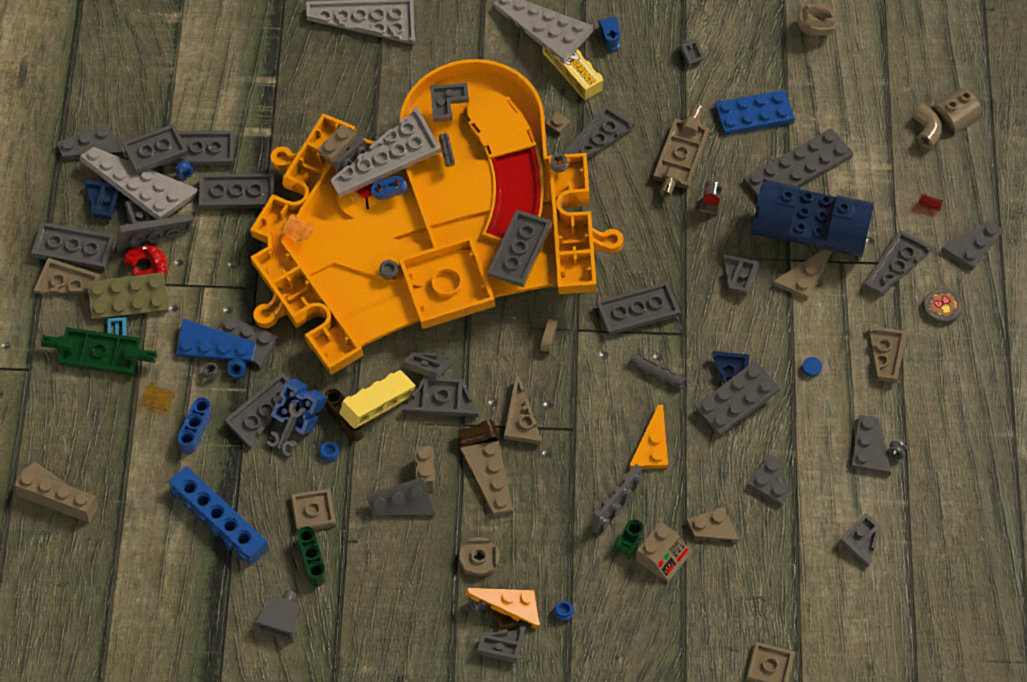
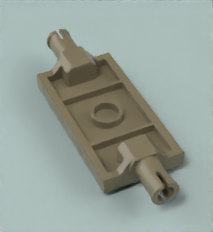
[653,104,710,197]

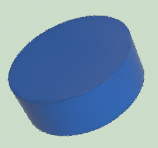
[802,357,822,377]
[320,441,339,462]

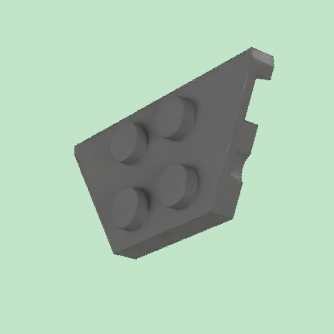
[404,377,479,417]

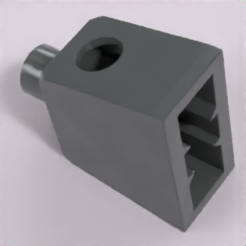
[256,590,300,642]

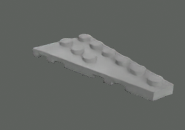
[306,0,415,45]
[80,147,199,220]

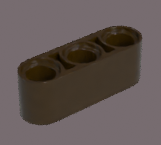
[325,389,364,441]

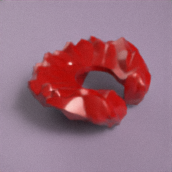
[124,245,168,277]

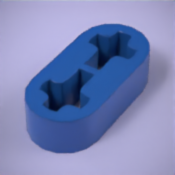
[371,176,407,200]

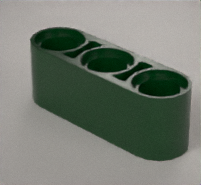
[297,526,326,586]

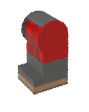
[699,181,722,215]

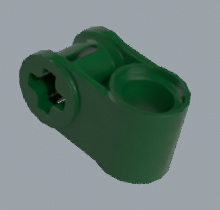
[612,519,644,560]

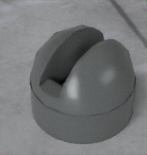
[202,363,218,380]

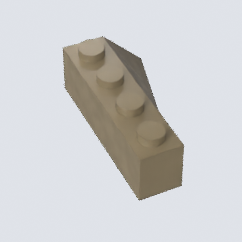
[15,462,98,523]

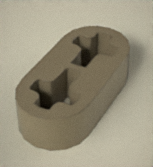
[540,318,559,353]

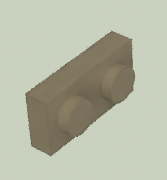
[317,124,357,163]

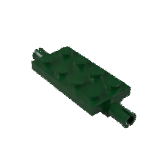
[41,327,157,376]

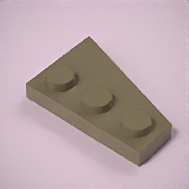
[33,258,102,294]
[869,326,907,383]

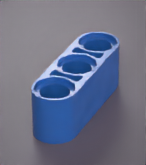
[178,397,212,454]

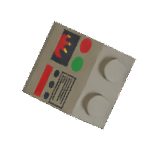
[636,522,692,583]

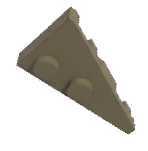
[774,249,833,300]
[504,377,542,445]

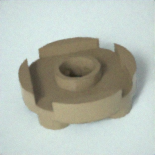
[459,537,500,577]

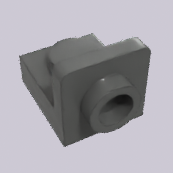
[677,38,705,66]

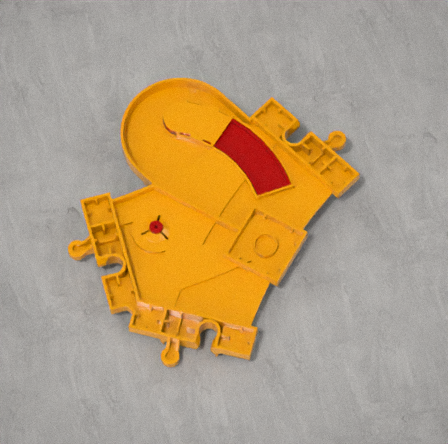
[250,59,624,375]

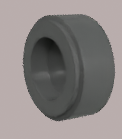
[379,260,399,280]

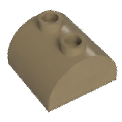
[931,88,982,135]

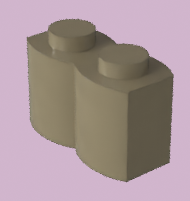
[414,446,436,492]

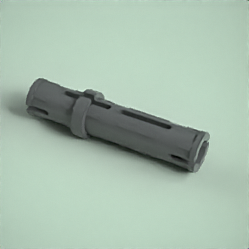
[629,353,686,389]

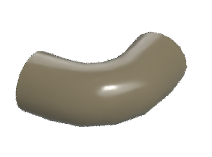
[912,103,942,149]

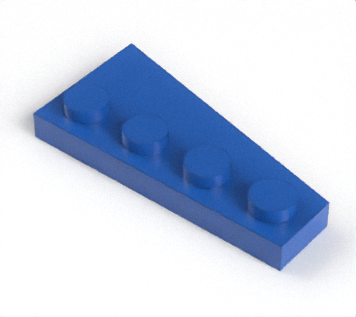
[177,318,256,363]

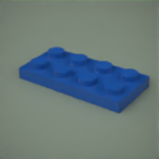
[715,90,795,135]

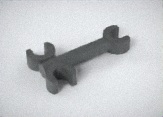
[267,403,305,456]

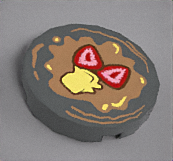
[924,289,962,324]

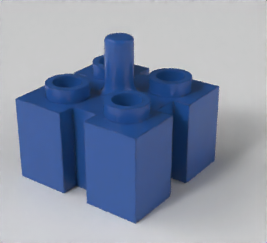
[271,378,327,434]

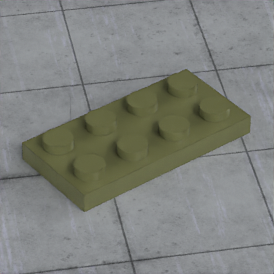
[88,272,169,320]

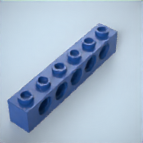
[169,466,269,565]

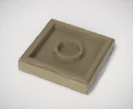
[291,488,336,532]
[746,641,795,682]

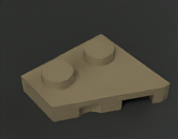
[687,507,739,543]

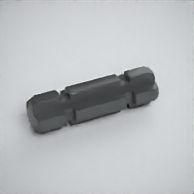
[439,133,455,167]

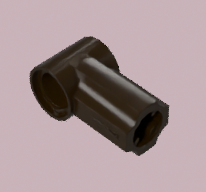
[458,420,499,447]

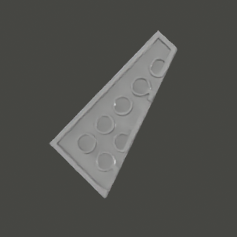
[494,0,593,64]
[330,107,441,198]

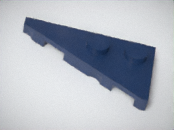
[712,351,750,420]

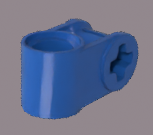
[598,17,620,52]

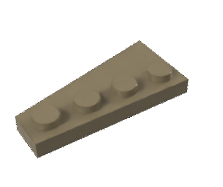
[460,441,513,516]

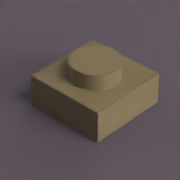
[545,111,571,136]

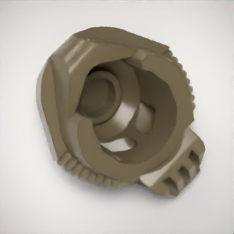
[797,4,837,38]

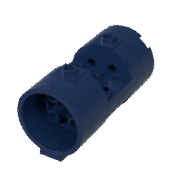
[751,179,874,258]

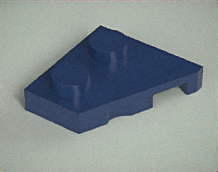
[85,180,120,220]

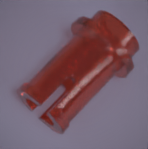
[918,193,943,211]

